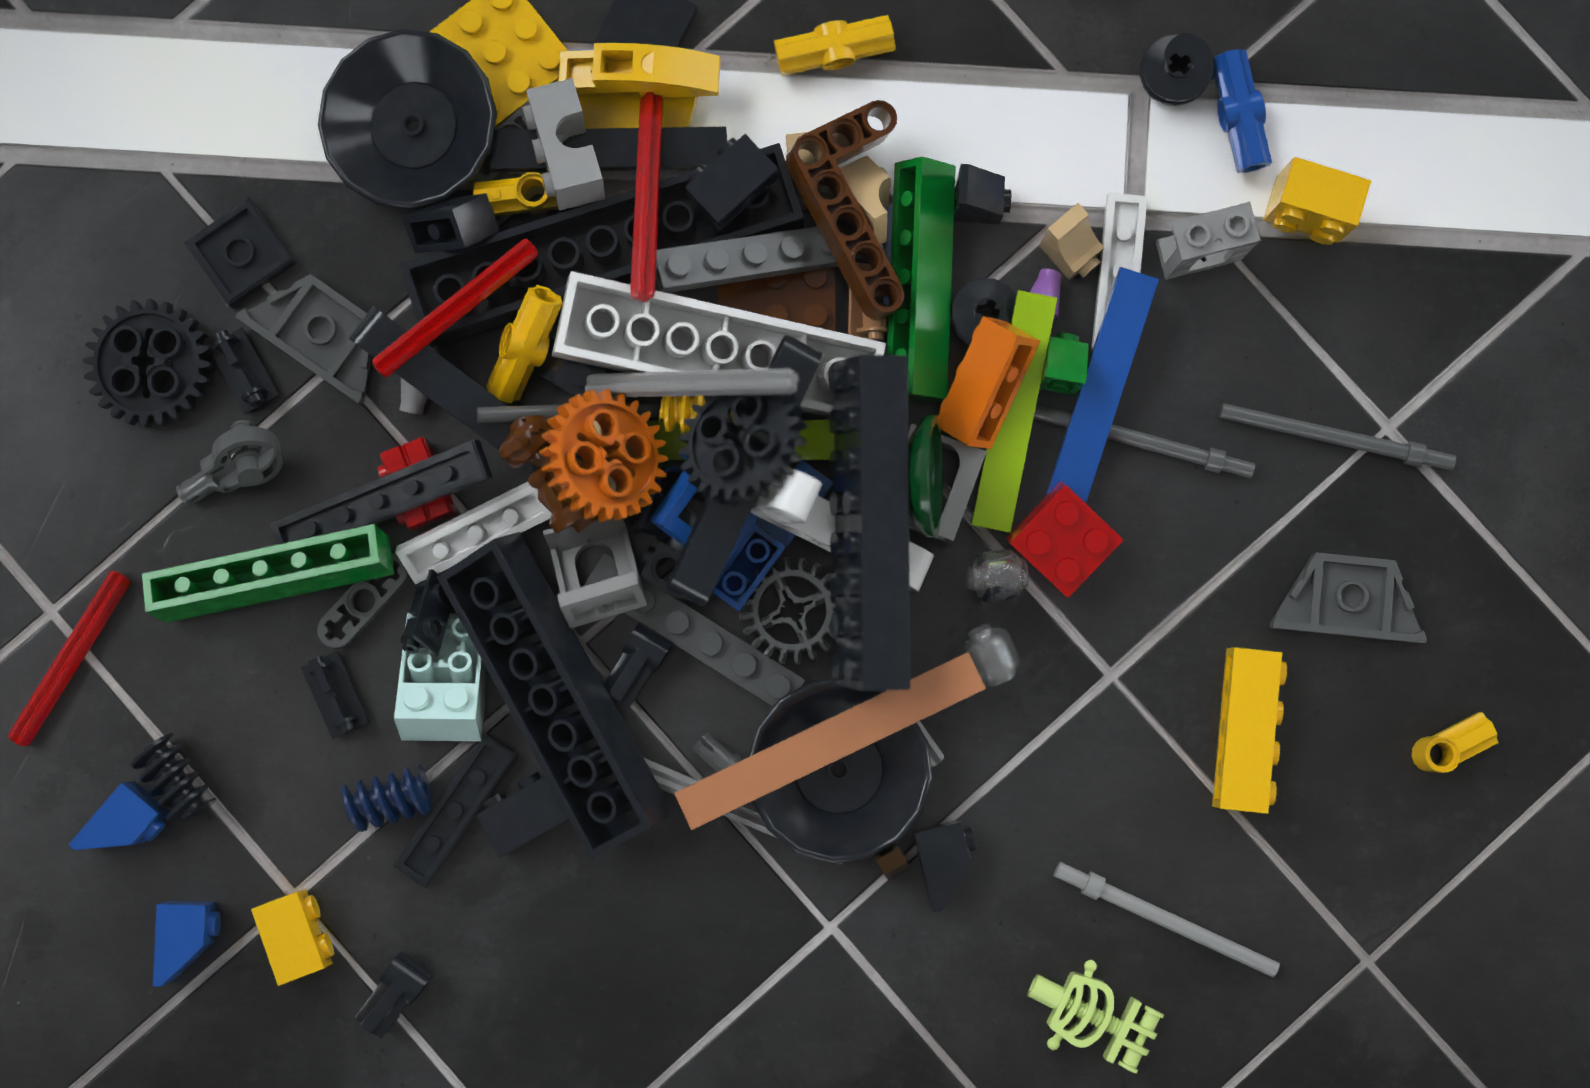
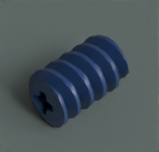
[341,764,432,832]

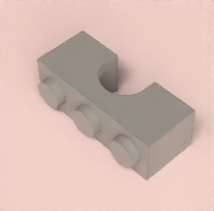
[522,78,606,211]

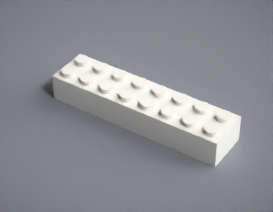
[552,271,886,417]

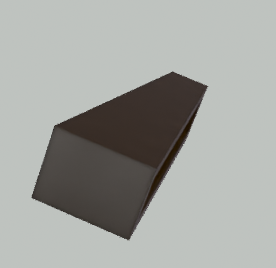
[875,844,910,881]

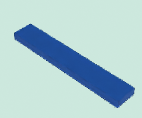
[1046,267,1159,503]

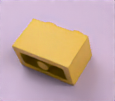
[251,888,334,986]

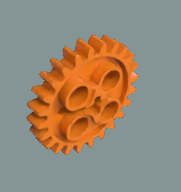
[540,389,668,522]

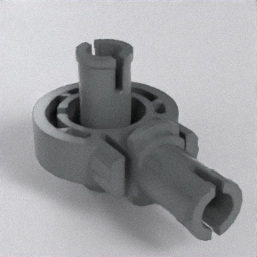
[176,419,283,507]

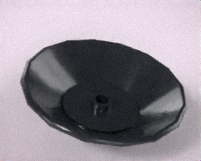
[317,29,497,209]
[748,679,932,864]

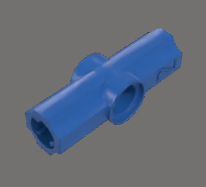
[1213,49,1272,173]

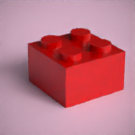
[1006,481,1124,598]

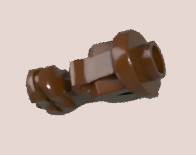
[499,415,599,533]

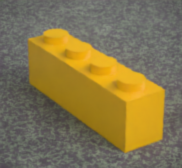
[1212,647,1287,814]

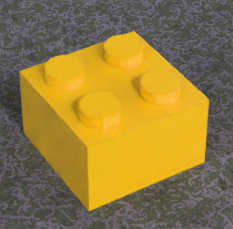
[1263,156,1372,245]

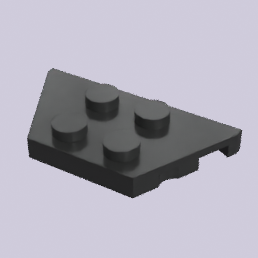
[235,274,372,405]
[1270,552,1427,644]

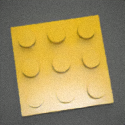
[430,0,568,130]

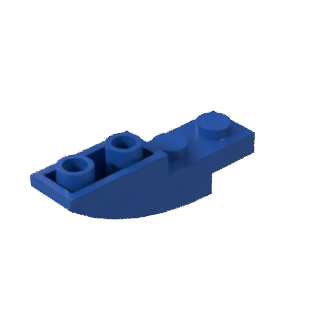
[713,460,834,612]

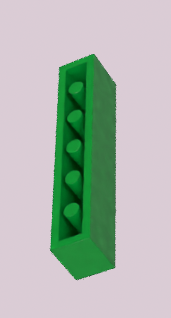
[887,156,956,403]
[142,524,394,623]

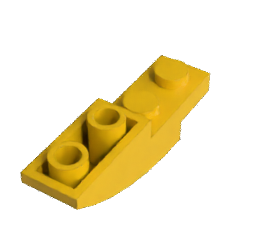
[558,43,721,98]

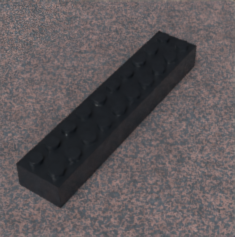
[399,143,804,348]

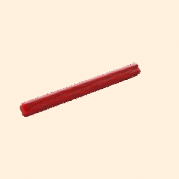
[630,92,663,302]

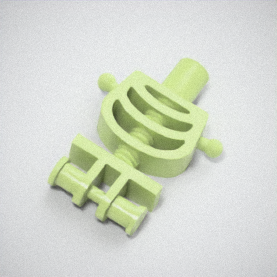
[1027,960,1164,1074]

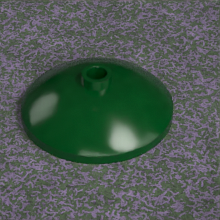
[908,415,943,537]

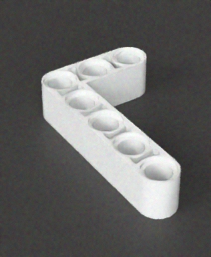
[750,469,934,592]

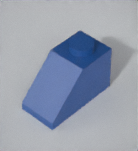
[69,781,170,850]
[153,901,221,987]

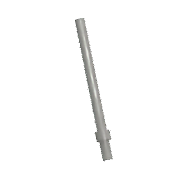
[1053,862,1280,977]

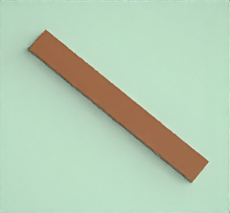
[674,652,986,830]

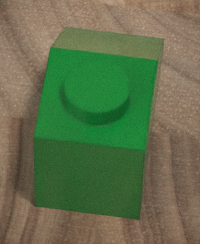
[1040,333,1089,396]

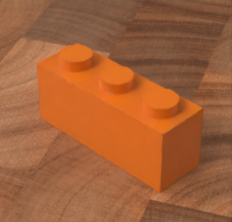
[938,316,1040,449]

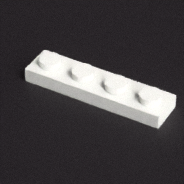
[1091,192,1148,350]
[395,482,552,585]

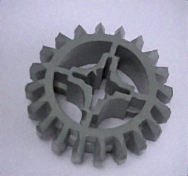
[739,557,836,665]

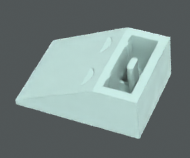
[394,613,486,741]

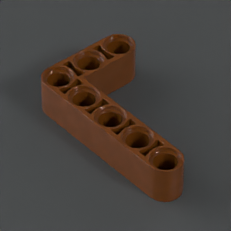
[785,100,904,320]

